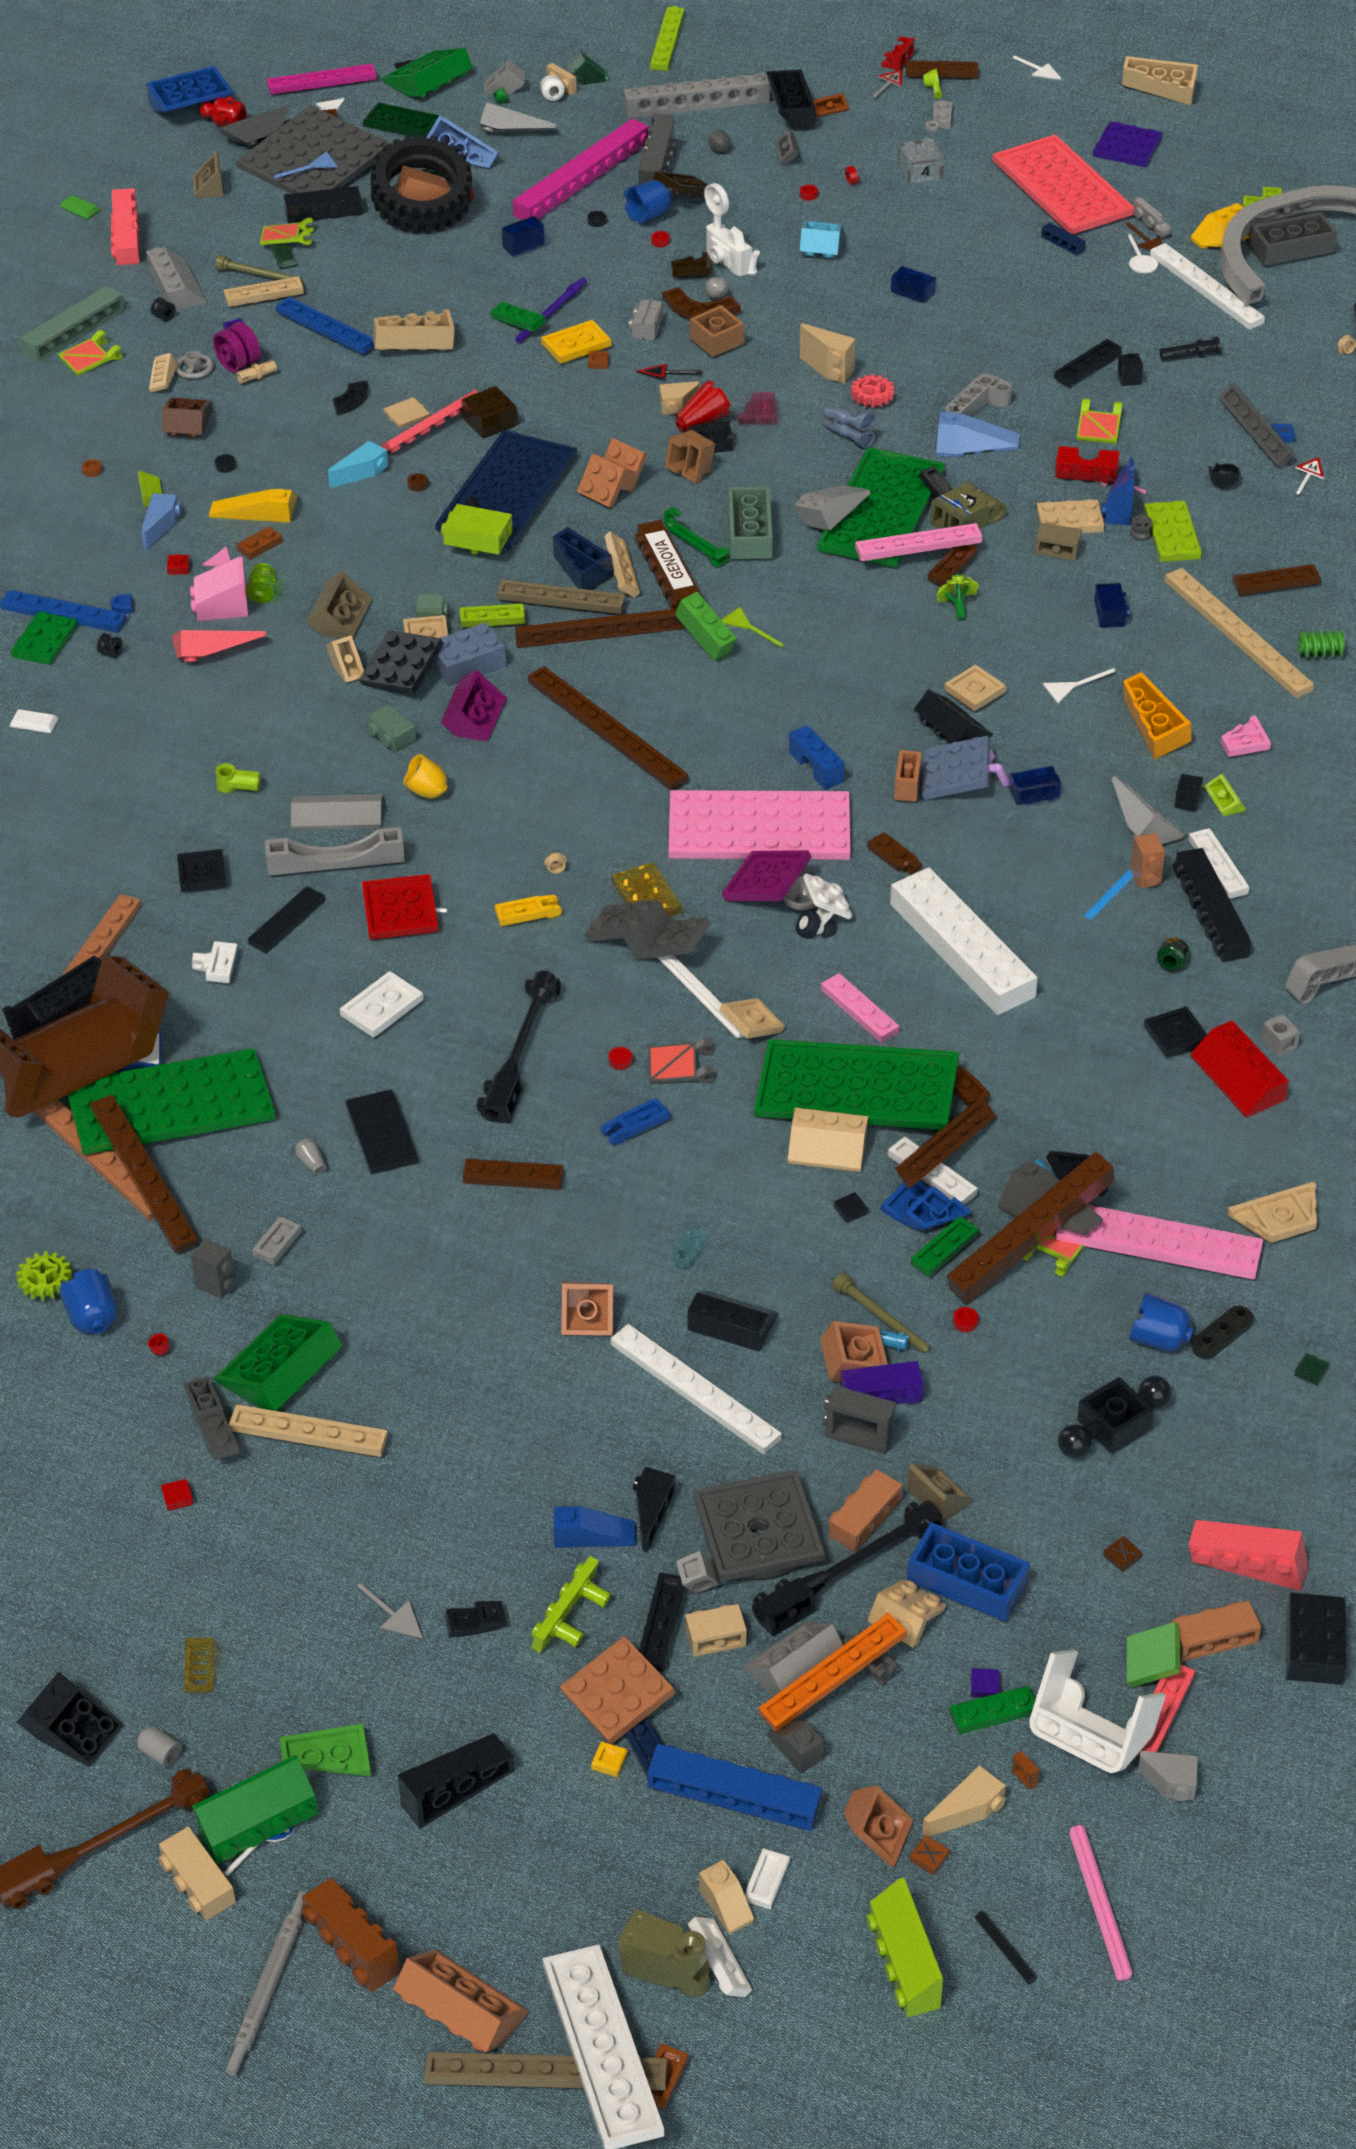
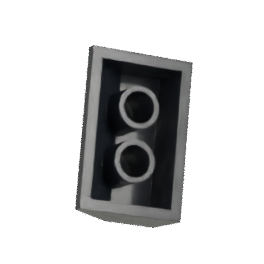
[914,689,993,744]
[687,1290,777,1352]

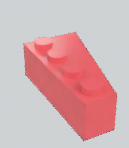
[111,188,140,265]
[1188,1520,1309,1591]

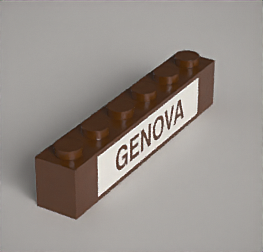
[635,520,701,609]

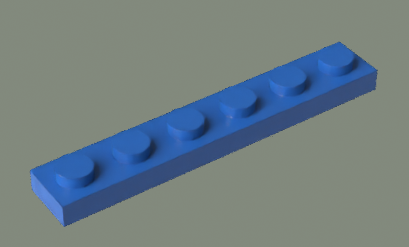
[276,297,374,355]
[0,590,127,633]

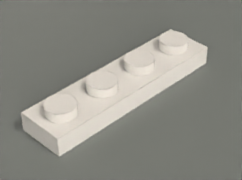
[1188,828,1249,899]
[888,1137,978,1205]

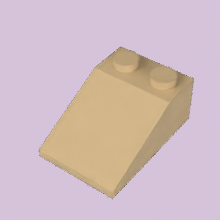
[800,323,856,384]

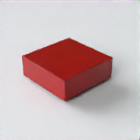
[161,1479,193,1511]

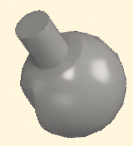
[705,277,728,300]

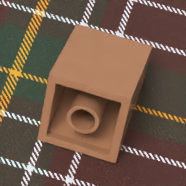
[395,165,450,201]

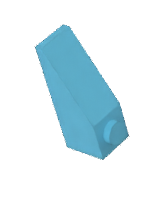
[328,441,388,488]

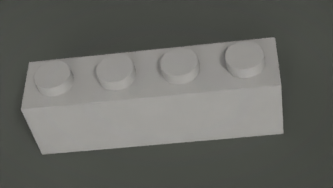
[146,247,207,311]

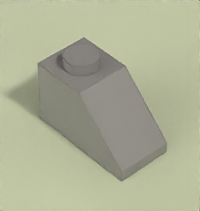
[484,60,525,94]
[1138,1751,1197,1801]

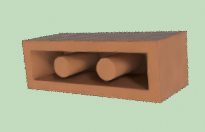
[828,1469,903,1552]
[1171,1601,1261,1662]

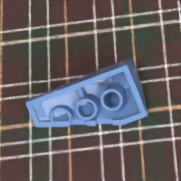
[936,411,1020,457]

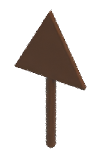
[1126,222,1162,251]

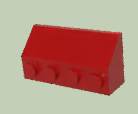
[1190,1020,1289,1118]

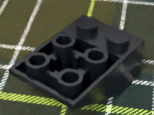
[17,1672,123,1767]

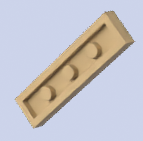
[224,277,304,307]
[604,531,640,598]

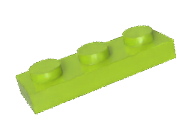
[460,604,525,628]

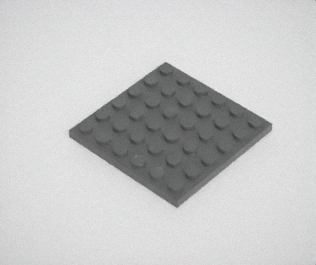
[236,105,392,194]

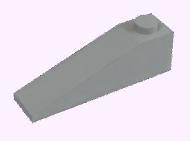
[480,102,557,133]

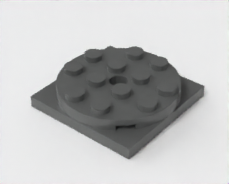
[693,1469,825,1582]

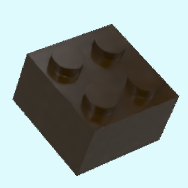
[462,386,518,439]

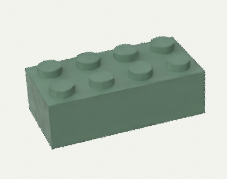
[728,486,772,560]

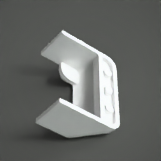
[1029,1649,1166,1773]

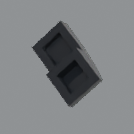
[445,1601,506,1637]

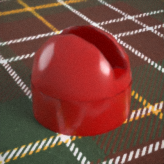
[148,1333,170,1356]

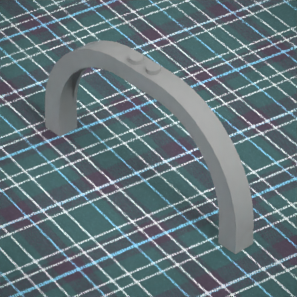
[1219,185,1356,305]

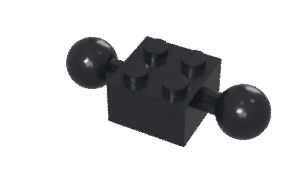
[1058,1376,1172,1458]

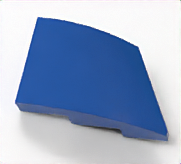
[880,1181,972,1230]

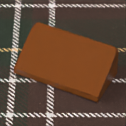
[813,93,849,118]

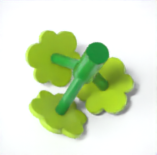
[936,574,979,620]

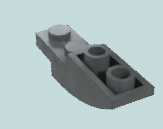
[184,1376,240,1461]

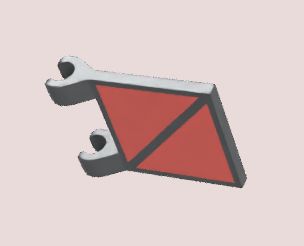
[648,1038,714,1085]

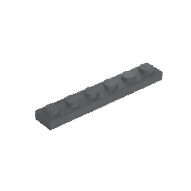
[1219,383,1295,469]

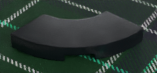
[333,381,369,416]

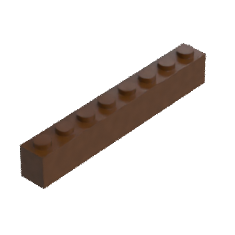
[947,1151,1115,1305]

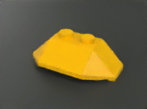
[1190,203,1251,249]

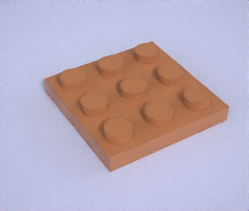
[559,1636,676,1744]

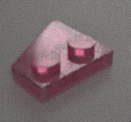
[738,392,777,424]

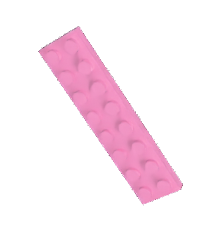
[1056,1205,1263,1280]

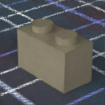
[1035,522,1082,561]

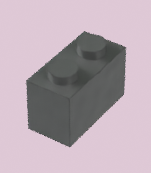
[191,1238,236,1299]

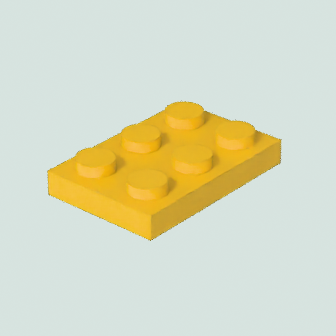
[541,320,612,364]

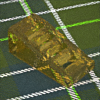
[184,1638,214,1693]

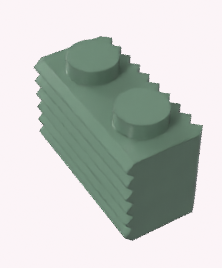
[367,704,416,752]

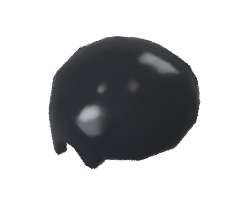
[1208,463,1241,488]

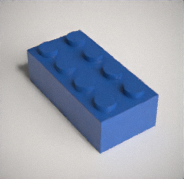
[907,1522,1030,1622]

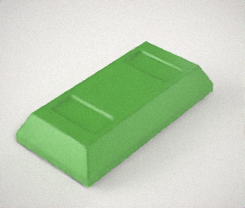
[60,195,100,220]

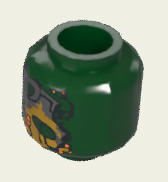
[1157,937,1189,972]

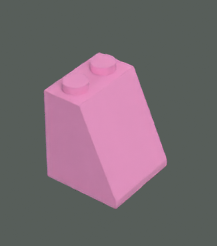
[190,557,248,621]

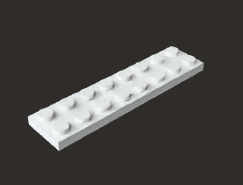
[542,1945,664,2149]

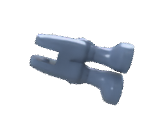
[823,406,876,449]

